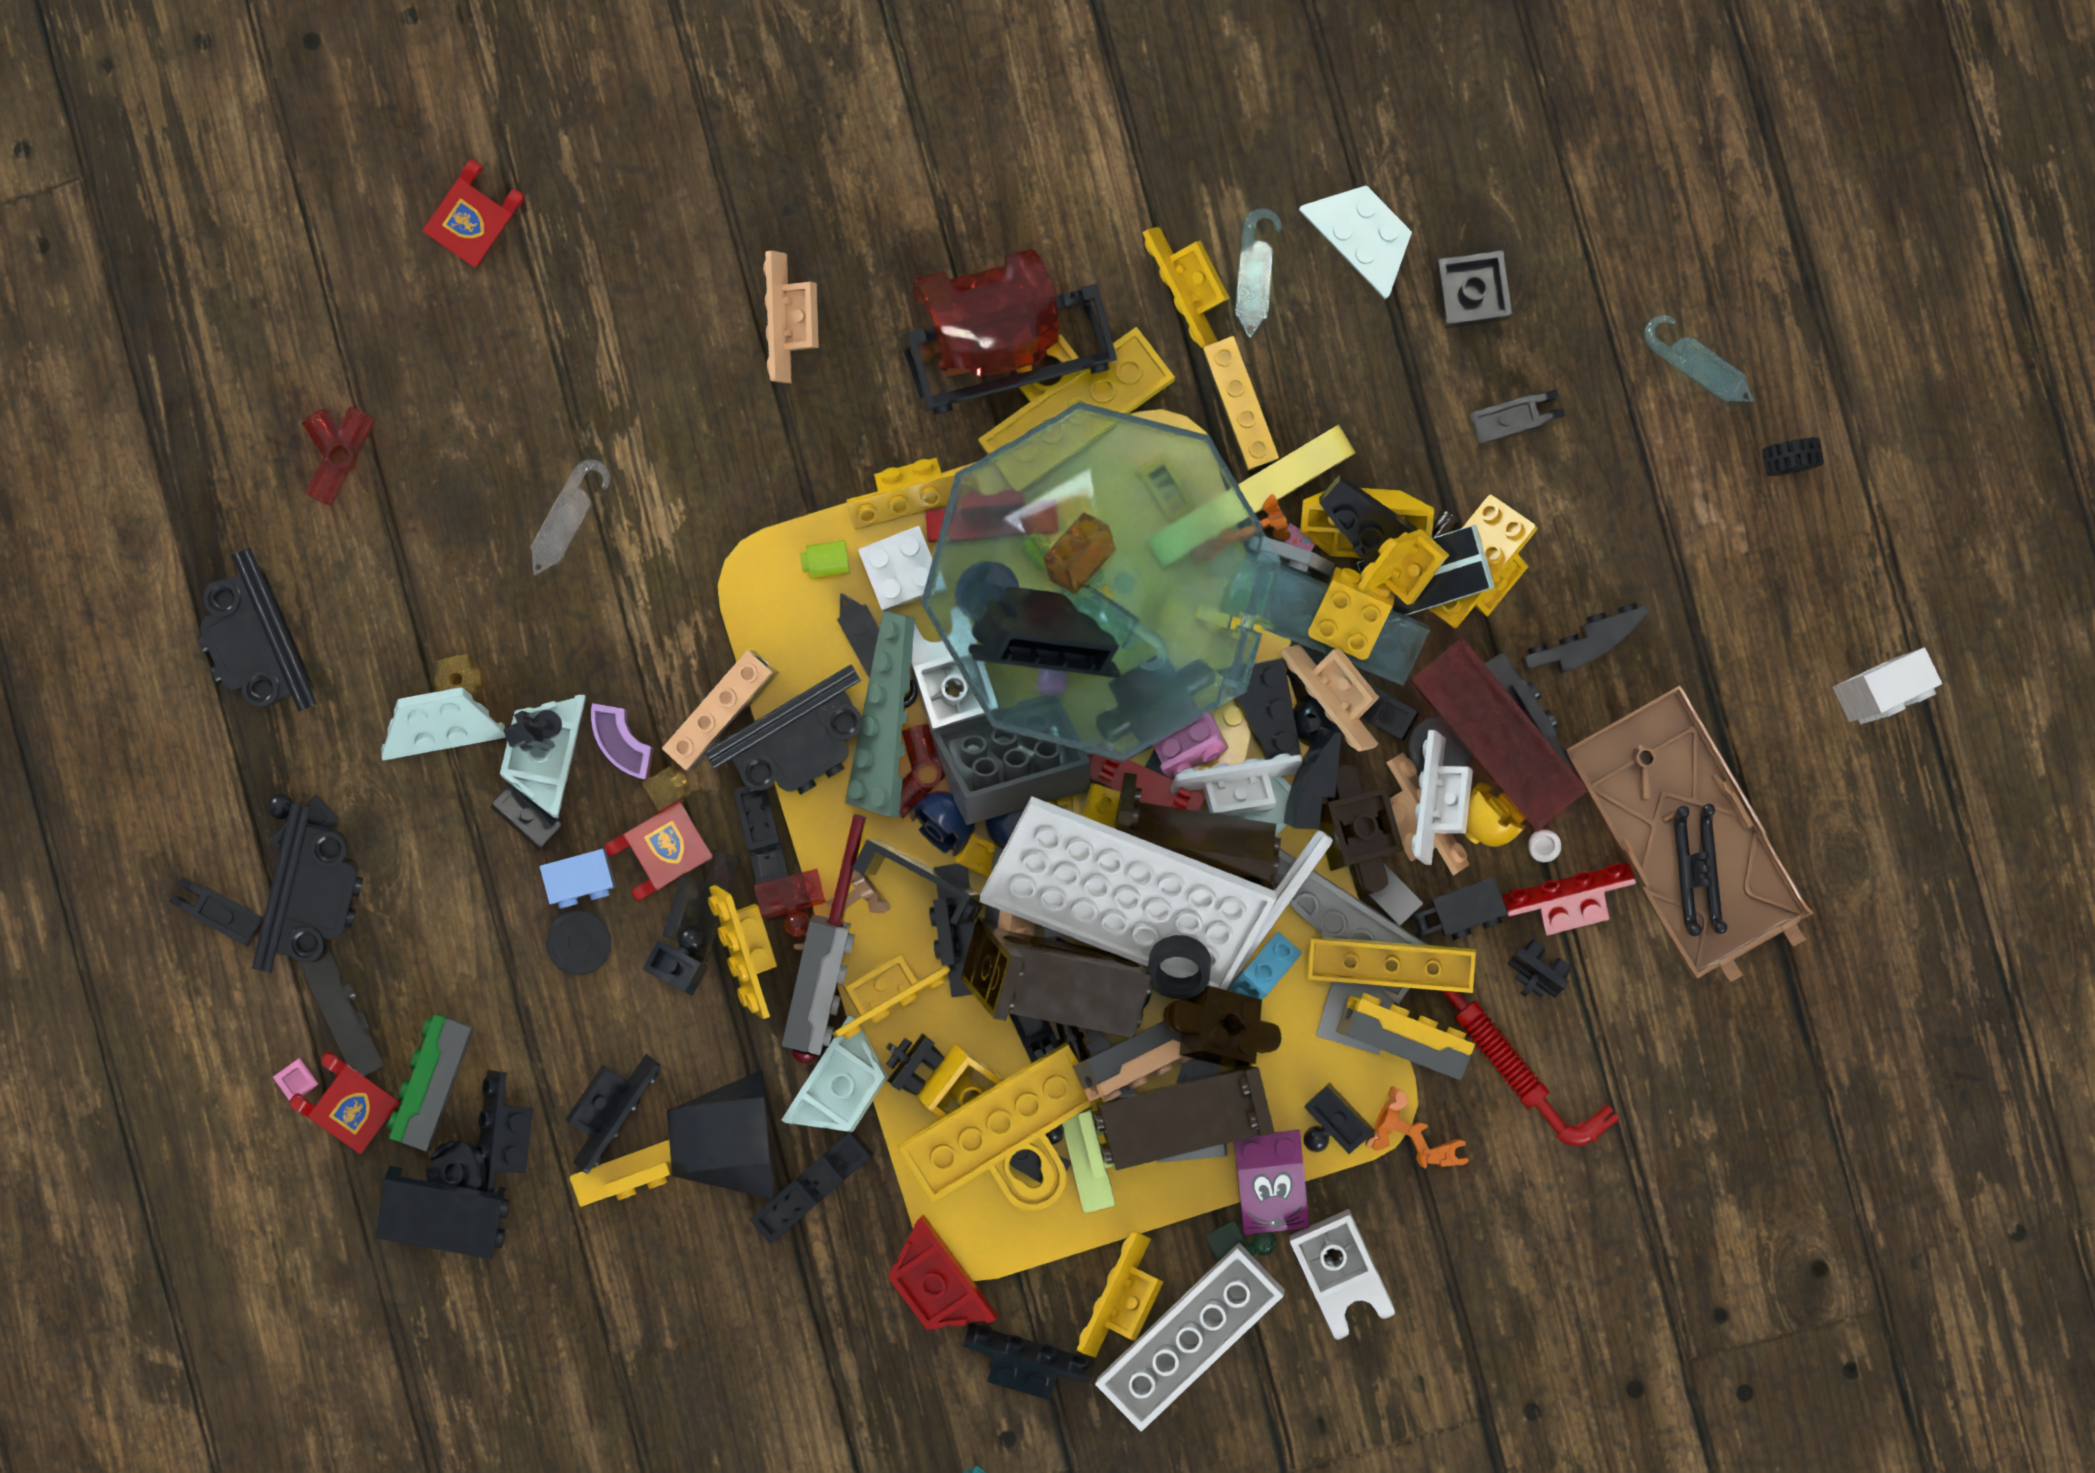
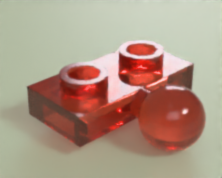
[754,869,826,937]

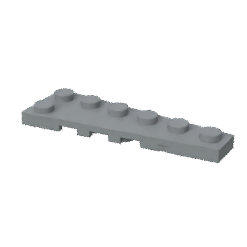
[1273,848,1428,1004]

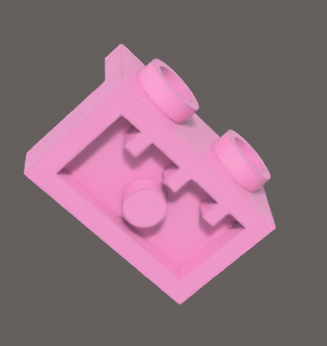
[1153,712,1228,779]

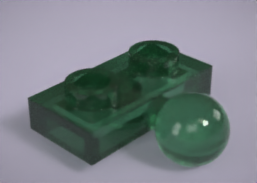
[1205,1220,1277,1262]

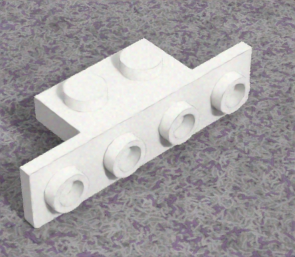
[1412,730,1473,865]
[1170,753,1303,816]

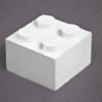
[858,525,944,612]

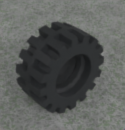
[1762,437,1824,476]

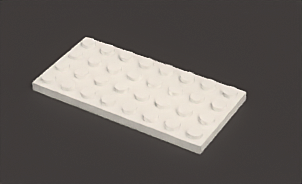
[979,796,1277,990]

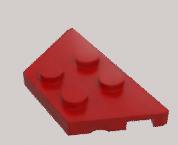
[888,1214,998,1330]

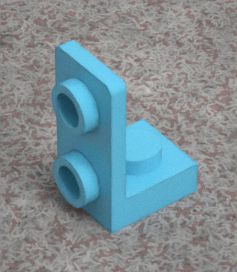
[1228,932,1301,999]

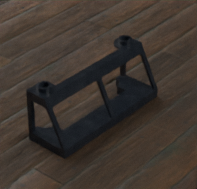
[900,284,1117,415]

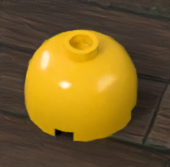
[1465,782,1525,847]

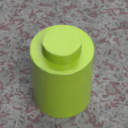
[800,540,850,578]

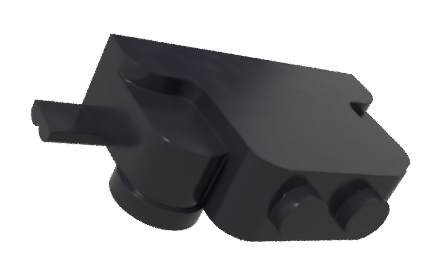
[198,548,317,712]
[968,586,1121,678]
[705,664,862,795]
[252,803,364,973]

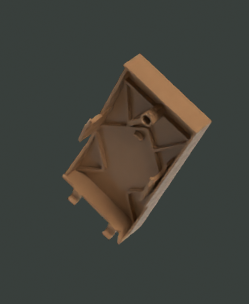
[1564,685,1814,982]

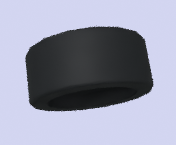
[1148,935,1211,1000]

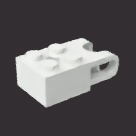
[910,607,996,731]
[1289,1209,1395,1340]

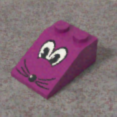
[1233,1129,1309,1235]

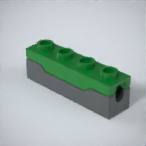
[387,1014,475,1151]

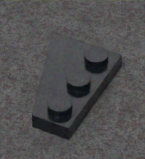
[1319,475,1417,565]
[1219,658,1301,760]

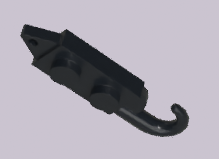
[837,593,918,709]

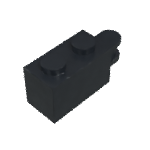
[1410,877,1508,940]

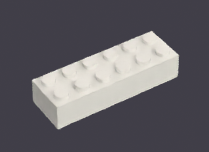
[1833,647,1942,725]
[1095,1243,1285,1432]

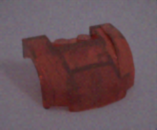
[913,248,1060,376]

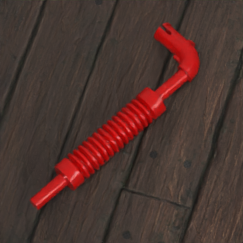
[1441,990,1620,1146]

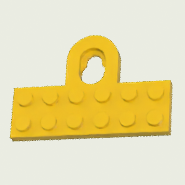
[978,326,1175,491]
[897,1042,1102,1211]

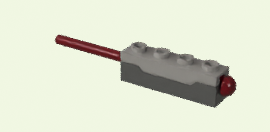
[782,814,866,1063]

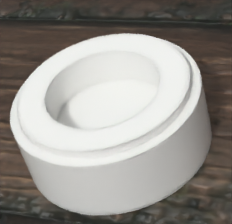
[1527,829,1561,862]

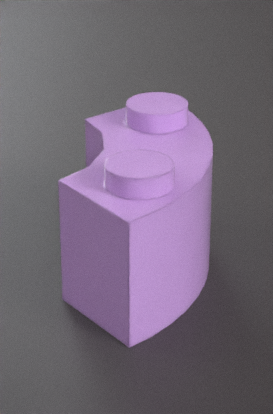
[591,703,654,780]

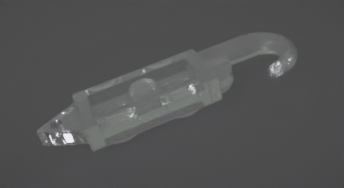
[529,459,610,576]

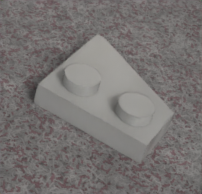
[1251,534,1335,576]

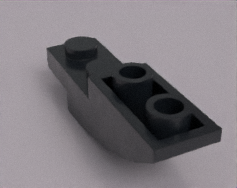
[1522,603,1648,674]

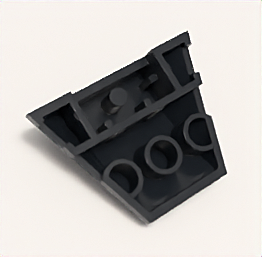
[667,1070,773,1200]

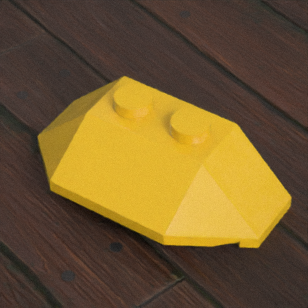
[1300,488,1434,558]

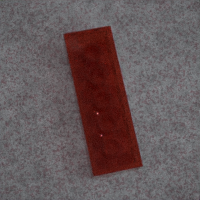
[1409,637,1588,833]

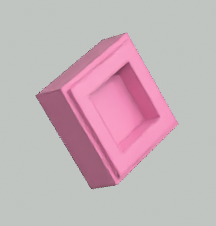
[273,1058,320,1101]

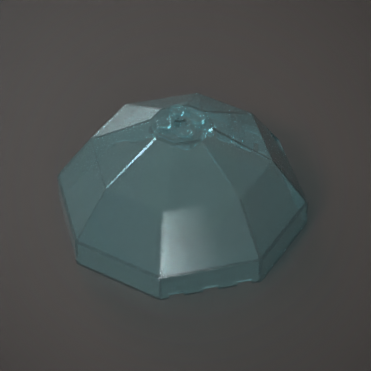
[921,402,1281,763]

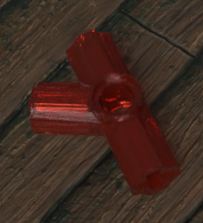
[302,407,376,507]
[899,723,946,820]

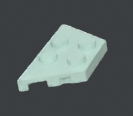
[1298,185,1412,300]
[381,687,506,760]
[500,694,586,818]
[781,1015,888,1132]

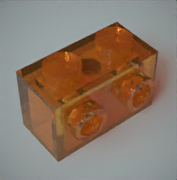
[1043,512,1116,594]

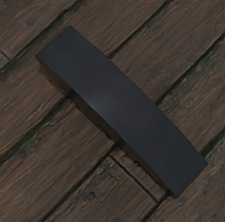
[1286,647,1420,742]
[733,786,799,921]
[749,1131,874,1244]

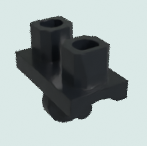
[503,710,562,752]
[1507,939,1571,998]
[886,1033,944,1095]

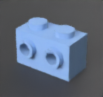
[540,849,616,909]

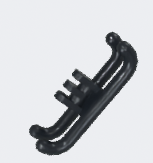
[1674,803,1727,937]

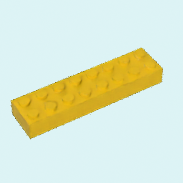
[1308,936,1476,993]

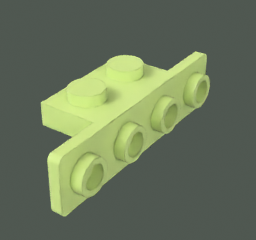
[1062,1106,1115,1213]

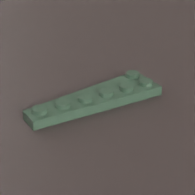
[845,610,915,818]

